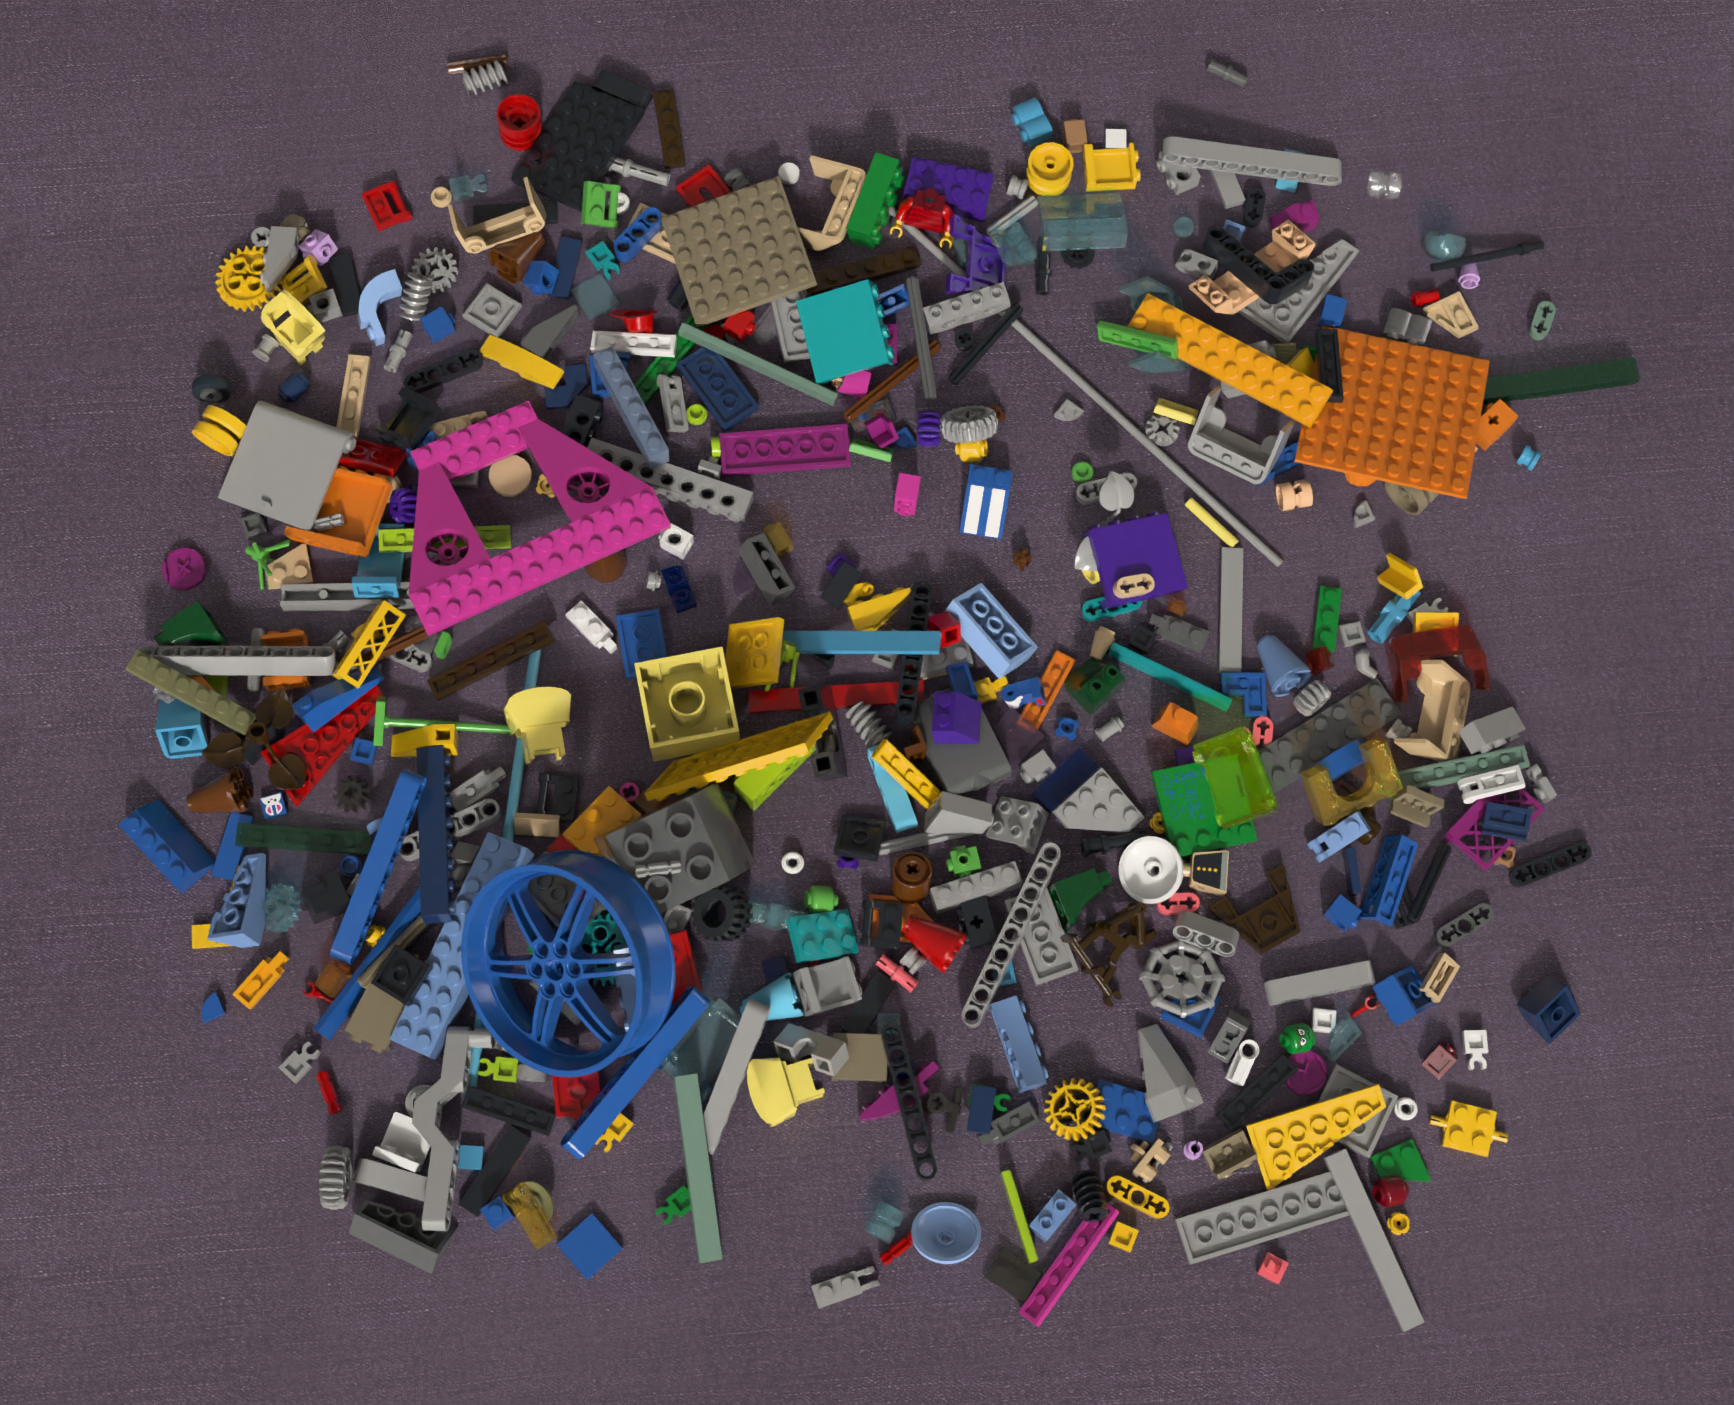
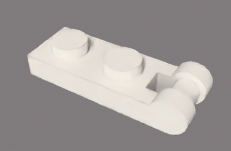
[1457,765,1525,804]

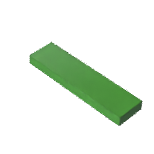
[1097,320,1179,359]

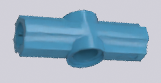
[1367,591,1421,644]

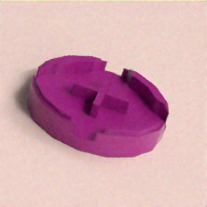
[162,548,207,590]
[1285,1051,1328,1096]

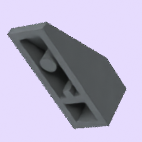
[521,305,580,361]

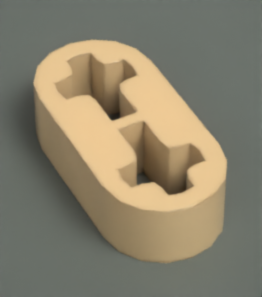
[1113,574,1155,599]

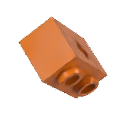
[1476,399,1519,451]

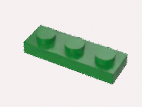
[1312,586,1342,653]

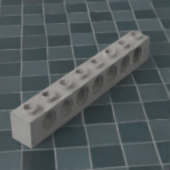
[587,438,754,522]

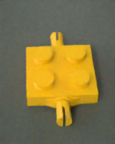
[1429,1101,1508,1157]

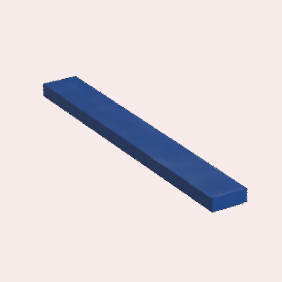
[313,887,421,1040]

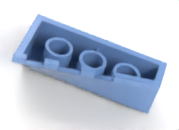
[989,995,1048,1093]

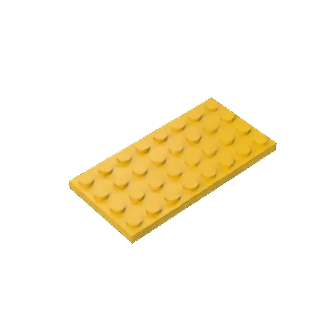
[644,711,833,801]

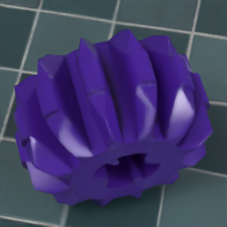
[918,410,941,447]
[388,488,417,525]

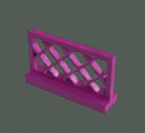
[1444,788,1545,872]

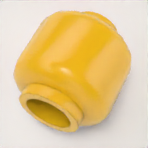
[955,440,988,462]

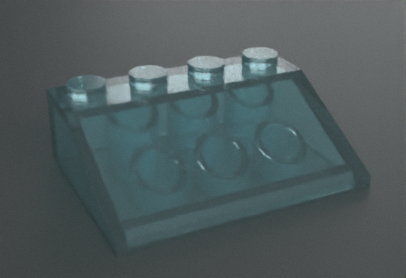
[1037,193,1128,251]

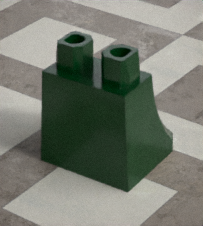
[154,601,230,646]
[1064,658,1125,716]
[1048,868,1112,933]

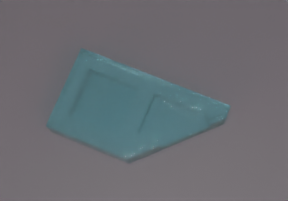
[1328,1016,1362,1062]

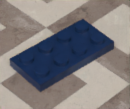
[676,347,759,432]

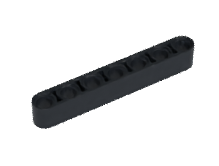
[895,581,932,726]
[881,1023,937,1182]

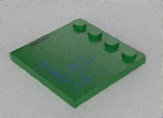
[1151,754,1258,857]

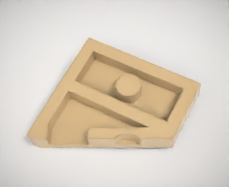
[1422,291,1479,338]

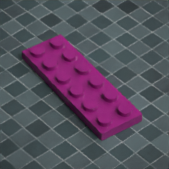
[719,424,851,477]

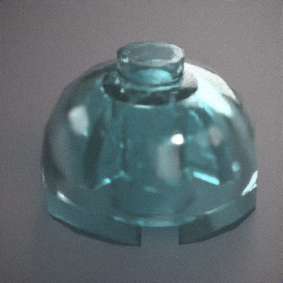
[1424,231,1467,263]

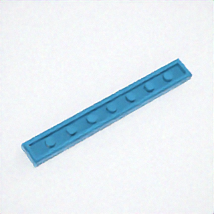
[782,631,942,654]

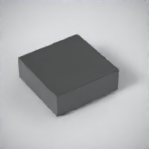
[239,513,268,540]

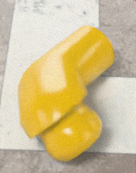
[843,582,874,606]

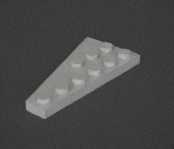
[1238,239,1359,343]

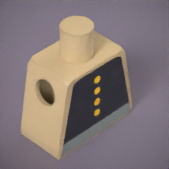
[1183,850,1229,897]

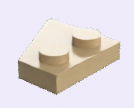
[265,543,313,590]

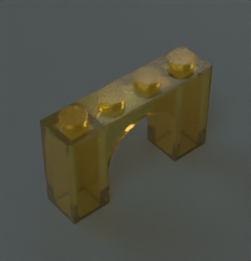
[1299,737,1403,826]

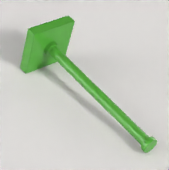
[373,696,515,746]

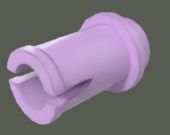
[1183,1141,1203,1160]

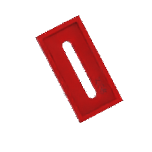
[675,164,732,207]

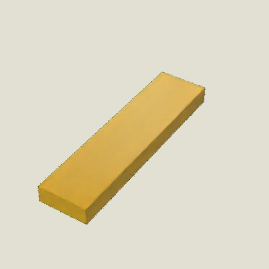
[871,739,941,811]

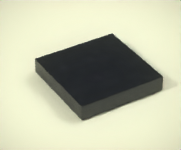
[834,814,886,862]
[371,944,433,1006]

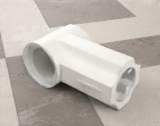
[1225,1039,1259,1086]

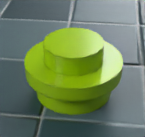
[686,404,707,425]

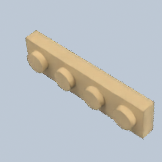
[336,354,371,439]

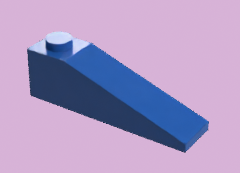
[292,666,385,733]

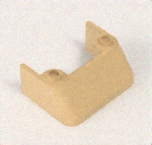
[797,155,866,251]
[448,177,546,254]
[1394,660,1470,762]

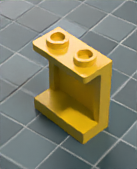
[1082,143,1140,192]

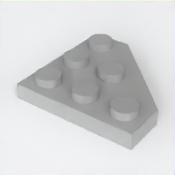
[1052,767,1145,832]

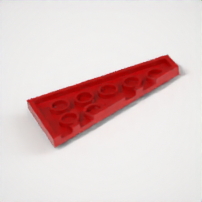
[260,685,387,808]

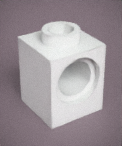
[659,523,694,560]

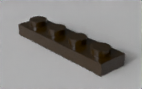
[653,89,685,169]

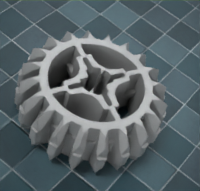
[940,405,998,444]
[319,1146,353,1210]

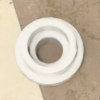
[782,852,804,874]
[1394,1097,1417,1120]

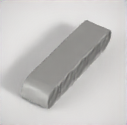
[399,799,502,861]
[1263,961,1376,1006]

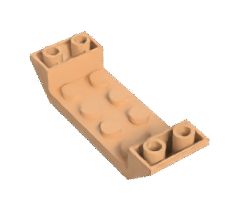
[1189,220,1315,315]

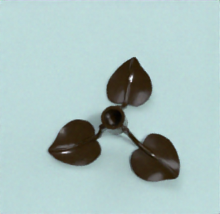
[202,689,306,790]

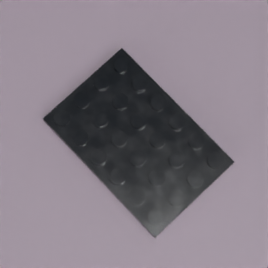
[511,81,645,212]

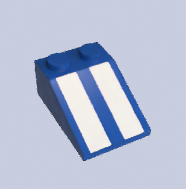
[959,464,1013,540]

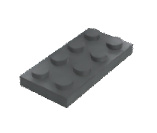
[528,851,604,928]

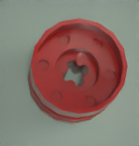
[496,94,542,151]

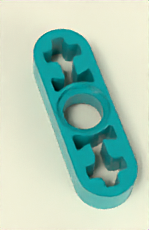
[1081,596,1143,622]

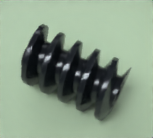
[1072,1169,1109,1222]

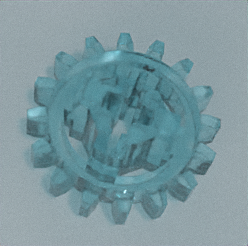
[262,883,301,933]

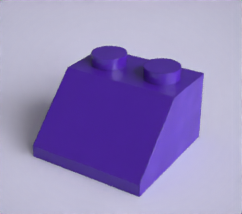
[932,692,982,744]

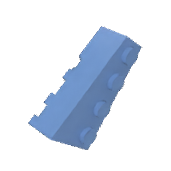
[610,943,636,1032]

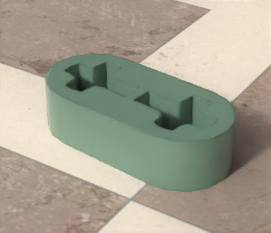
[1528,301,1556,341]

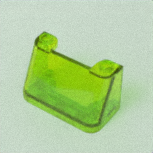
[1192,726,1280,829]

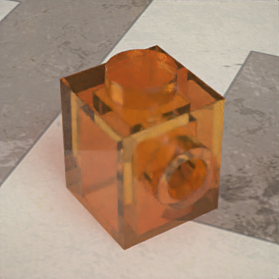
[314,961,353,998]

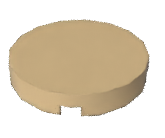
[489,455,532,497]

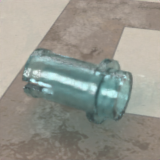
[953,239,968,267]

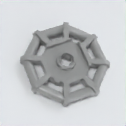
[1139,939,1225,1018]

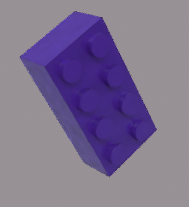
[903,157,994,222]

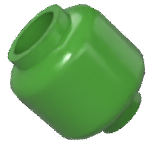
[804,885,838,914]

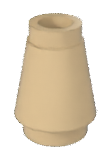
[1089,627,1115,661]

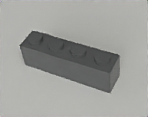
[349,1200,458,1274]

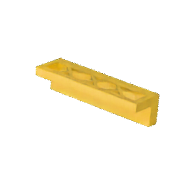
[332,600,406,688]

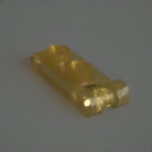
[502,1183,557,1250]

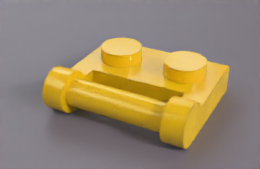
[281,254,327,305]

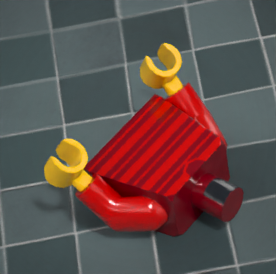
[890,188,955,249]

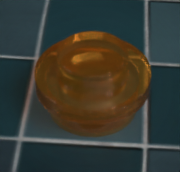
[1167,599,1188,617]

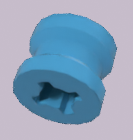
[1516,445,1542,471]

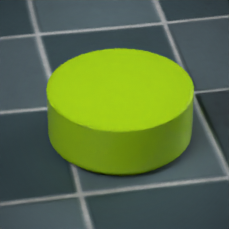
[711,437,721,458]

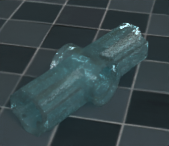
[748,901,809,930]

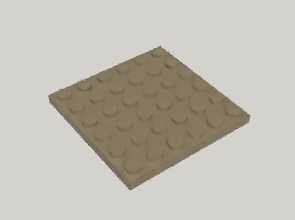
[662,176,817,328]

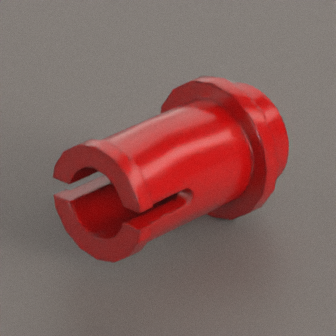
[1411,289,1440,307]

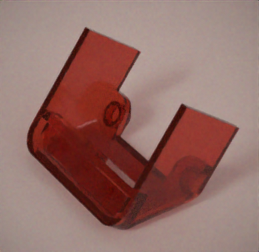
[1388,625,1490,703]

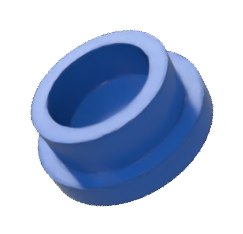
[339,855,362,878]

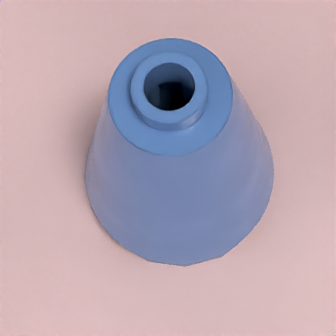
[1257,635,1312,697]

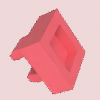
[1257,1252,1289,1285]

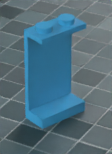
[352,524,405,598]

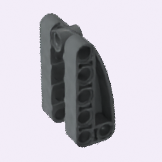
[906,687,1011,797]

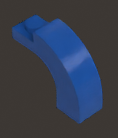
[1298,739,1374,795]

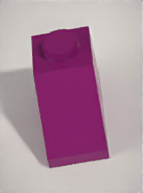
[1270,200,1320,232]

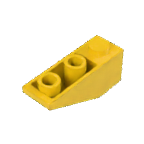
[848,587,911,631]
[391,724,459,757]

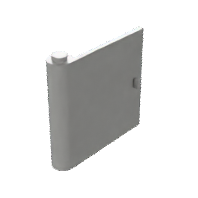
[218,401,356,531]

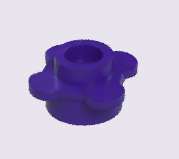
[837,856,859,870]

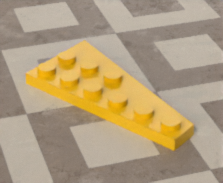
[1246,1084,1386,1191]

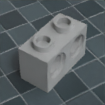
[1156,151,1201,195]

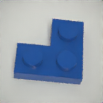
[1220,672,1267,717]

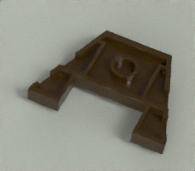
[1208,864,1300,955]

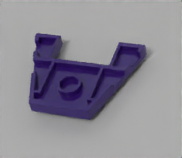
[946,215,1007,294]

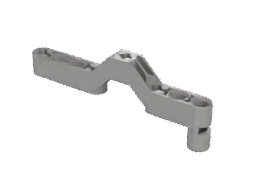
[412,1026,496,1231]

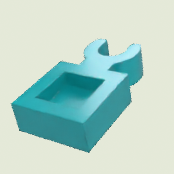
[586,241,620,280]

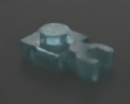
[448,174,488,202]

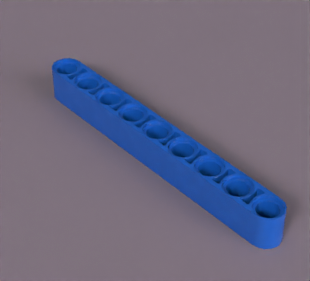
[330,769,427,966]
[560,985,710,1160]

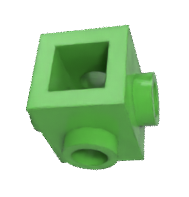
[946,846,981,879]

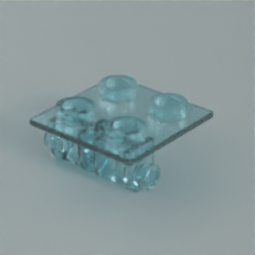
[987,222,1037,266]

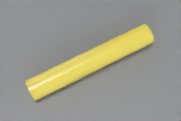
[1185,498,1239,548]

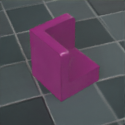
[864,413,899,449]

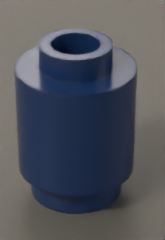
[278,371,310,403]

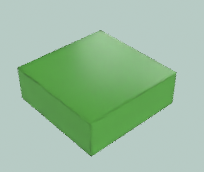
[434,631,453,660]

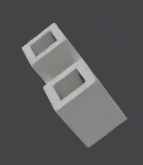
[774,1023,849,1076]

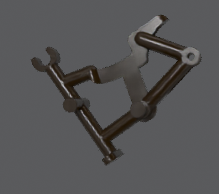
[1060,902,1156,1007]

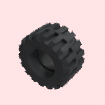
[691,885,753,941]

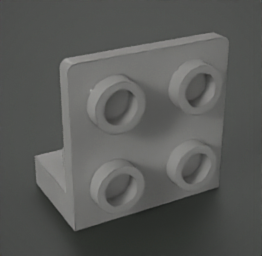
[986,796,1049,854]

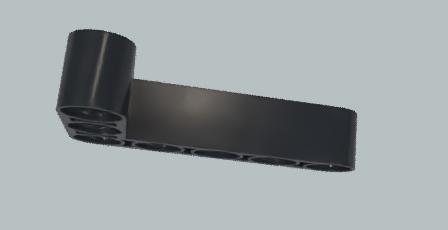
[1203,226,1314,305]

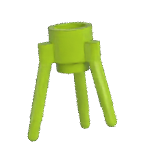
[765,640,800,692]

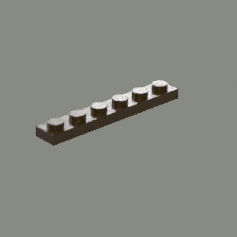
[802,246,922,298]
[427,620,556,701]

